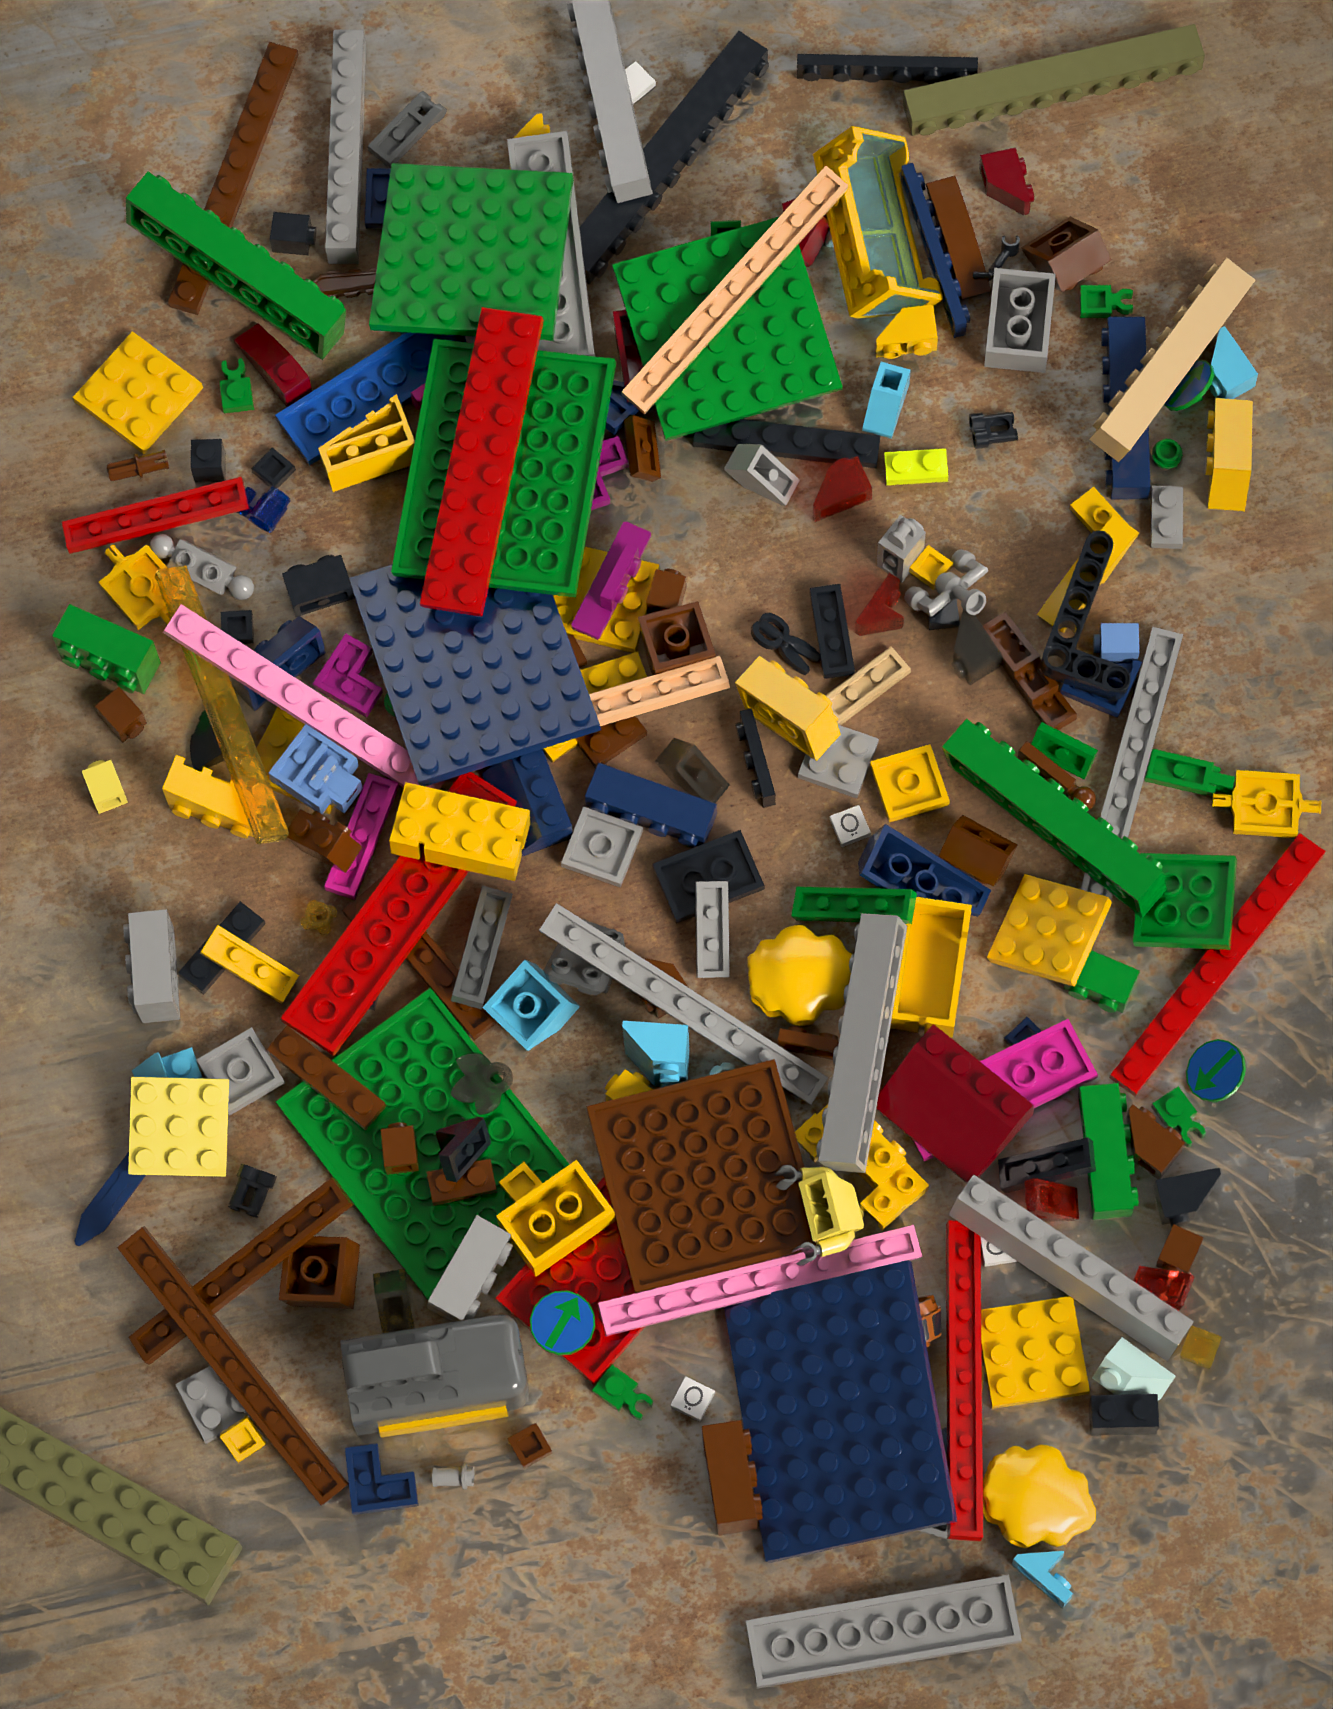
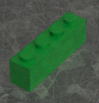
[1078,1083,1139,1220]

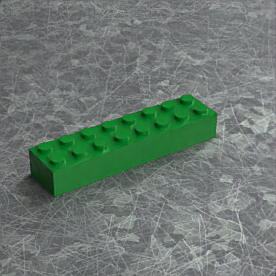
[126,171,346,360]
[942,718,1167,918]

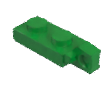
[1144,749,1235,796]

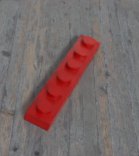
[62,477,249,554]

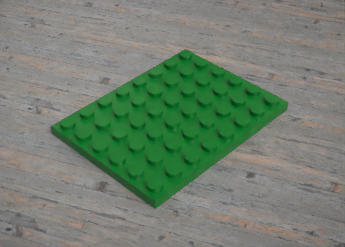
[391,339,616,598]
[275,987,570,1301]

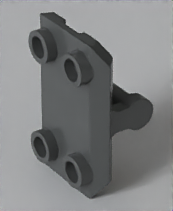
[543,919,625,996]

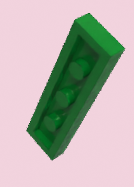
[791,886,917,924]

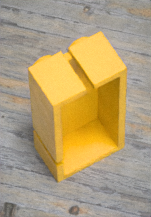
[389,782,530,881]
[890,897,972,1038]

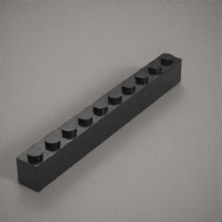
[579,31,769,285]

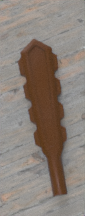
[313,268,377,299]

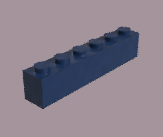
[1101,317,1150,500]

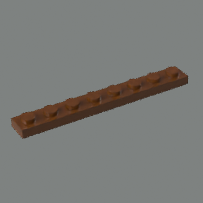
[128,1177,353,1365]

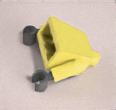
[774,1165,864,1266]

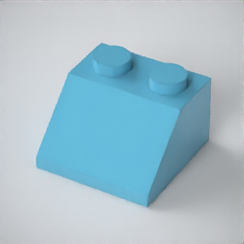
[482,960,580,1051]

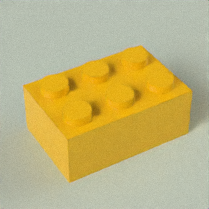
[735,656,841,761]
[496,1160,616,1277]

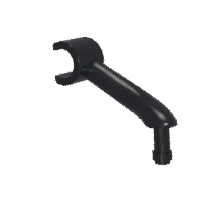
[973,236,1020,281]

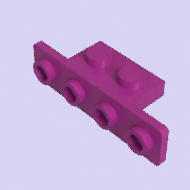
[571,521,651,640]

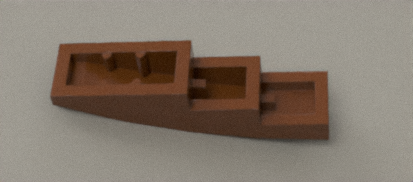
[926,176,991,300]
[979,611,1077,730]

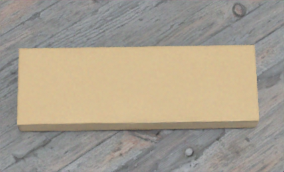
[825,646,911,725]

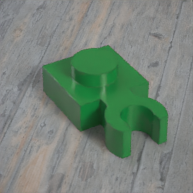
[1080,285,1133,318]
[219,358,254,414]
[1151,1086,1206,1147]
[592,1365,653,1421]

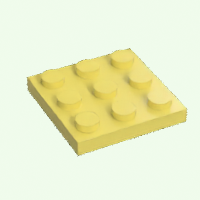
[128,1076,229,1177]

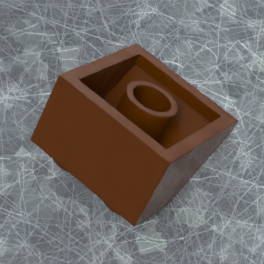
[1021,216,1112,292]
[638,601,716,676]

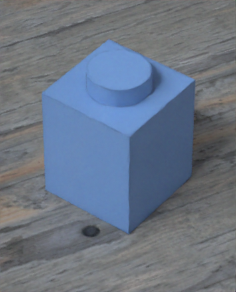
[1093,623,1139,664]

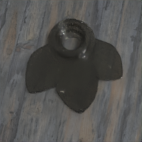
[451,1053,513,1115]

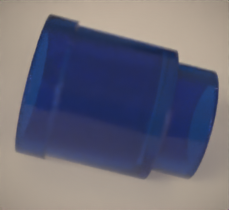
[236,487,291,533]

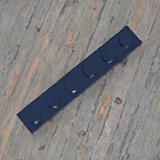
[901,163,970,338]

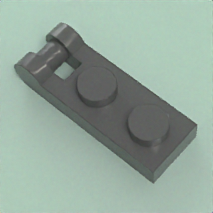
[368,91,447,169]

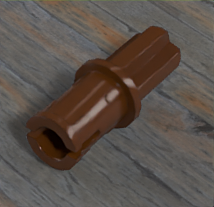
[107,450,169,481]

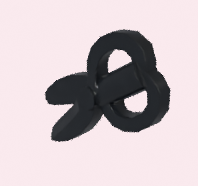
[751,613,820,675]

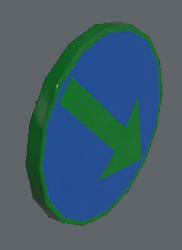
[1164,360,1215,411]
[1186,1039,1246,1102]
[530,1290,595,1356]

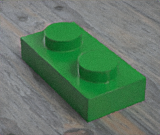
[1031,722,1098,780]

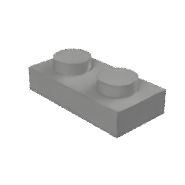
[1151,486,1183,549]

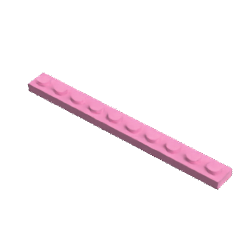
[163,604,445,790]
[597,1225,922,1336]

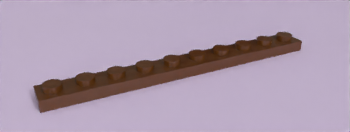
[168,42,299,315]
[117,1226,349,1506]

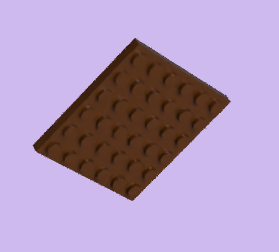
[586,1059,816,1294]

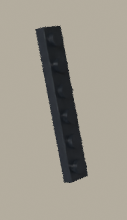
[797,54,978,84]
[693,419,881,469]

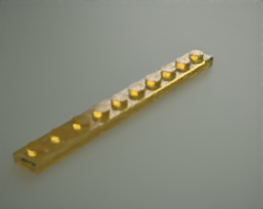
[155,566,289,844]

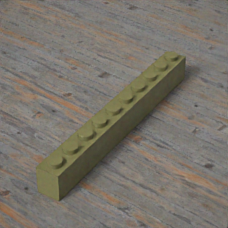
[903,24,1205,136]

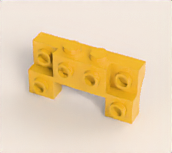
[795,1104,929,1231]

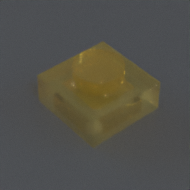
[1179,1325,1222,1369]

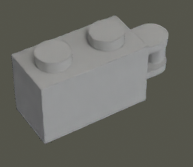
[877,515,926,583]

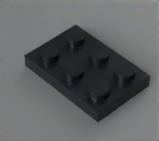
[652,830,765,924]

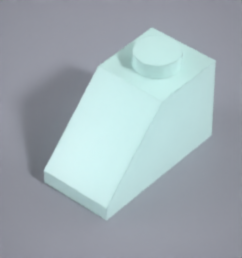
[1092,1337,1176,1400]

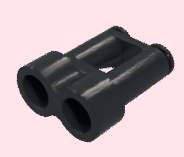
[969,412,1018,449]
[228,1164,277,1218]

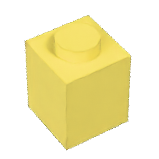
[82,760,128,814]

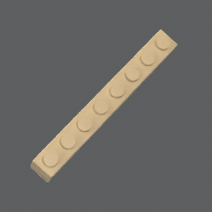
[1089,258,1255,462]

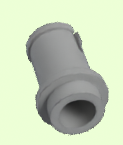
[432,1463,475,1490]

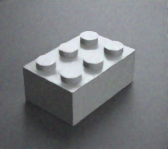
[984,268,1056,373]
[123,909,180,1023]
[427,1215,513,1322]

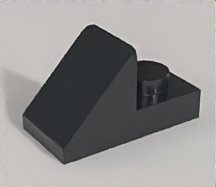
[436,1117,491,1182]

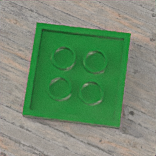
[1133,853,1237,950]

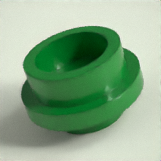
[1151,439,1183,469]

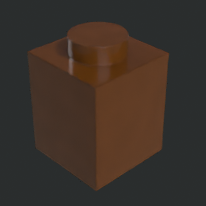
[646,568,687,614]
[95,687,147,743]
[381,1122,419,1175]
[1156,1224,1204,1280]

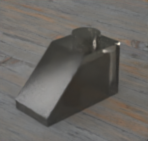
[952,610,1003,685]
[655,738,730,803]
[373,1268,415,1334]

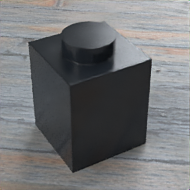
[269,212,316,256]
[191,439,226,483]

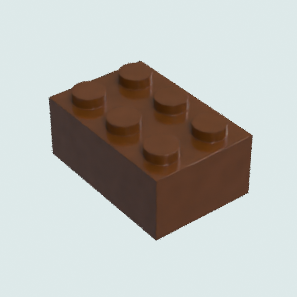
[702,1420,763,1536]

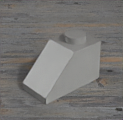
[724,444,800,505]

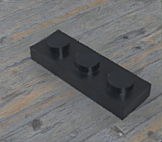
[809,584,855,679]
[735,708,776,808]
[178,901,266,995]
[998,1137,1096,1194]

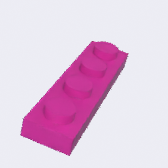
[324,773,399,900]

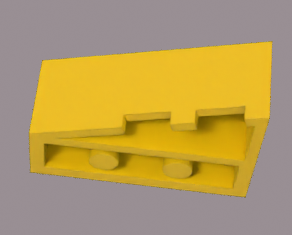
[318,394,415,492]
[1205,398,1253,511]
[162,755,271,839]

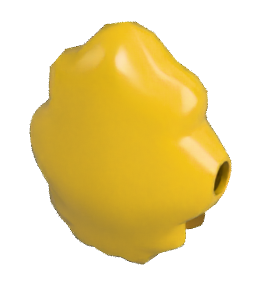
[747,925,852,1026]
[983,1444,1096,1548]

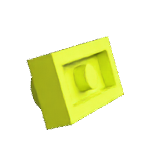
[884,448,948,486]

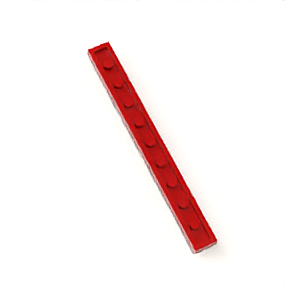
[1109,833,1326,1097]
[946,1220,983,1541]

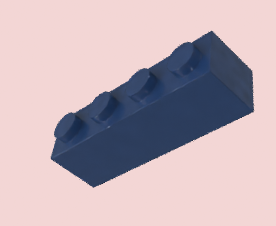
[585,762,717,848]

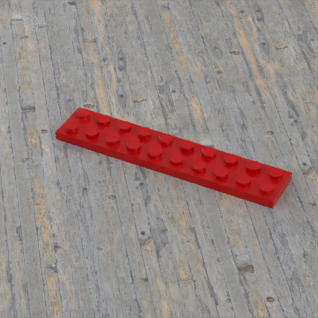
[420,307,544,617]
[281,772,517,1056]

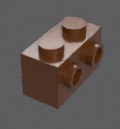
[283,809,362,873]
[938,815,1018,887]

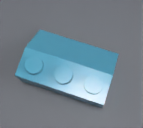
[622,1021,690,1088]

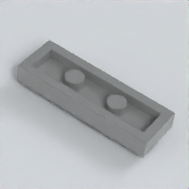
[695,881,730,978]

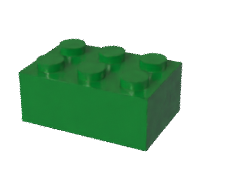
[52,604,161,694]

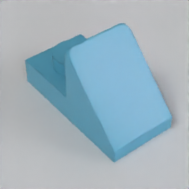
[132,1047,203,1078]
[1012,1551,1073,1609]

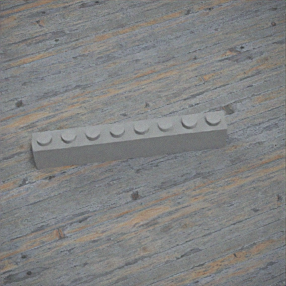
[567,0,653,203]
[325,30,366,264]
[817,913,907,1173]
[948,1175,1194,1362]

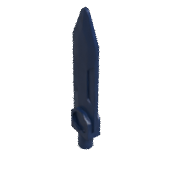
[75,1152,146,1246]

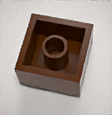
[279,1236,360,1309]

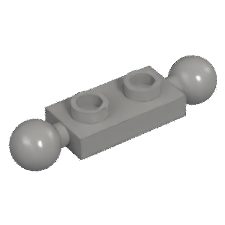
[150,534,254,600]

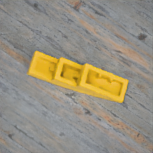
[1037,515,1139,633]

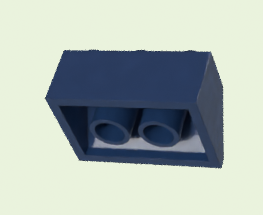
[227,616,326,712]
[482,749,573,856]

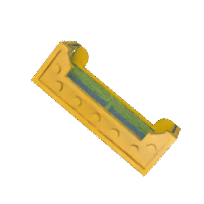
[813,126,943,318]

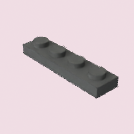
[451,885,513,1009]

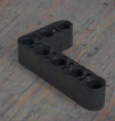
[1040,530,1131,701]

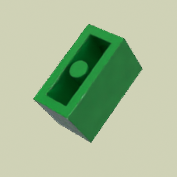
[1064,950,1140,1013]

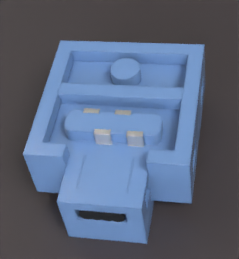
[268,724,363,814]

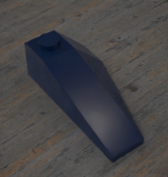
[858,824,991,917]

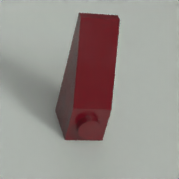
[234,323,312,407]

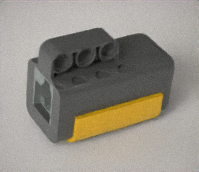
[340,1314,529,1438]

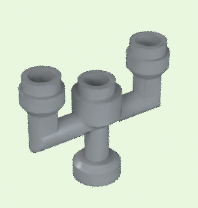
[904,549,988,617]

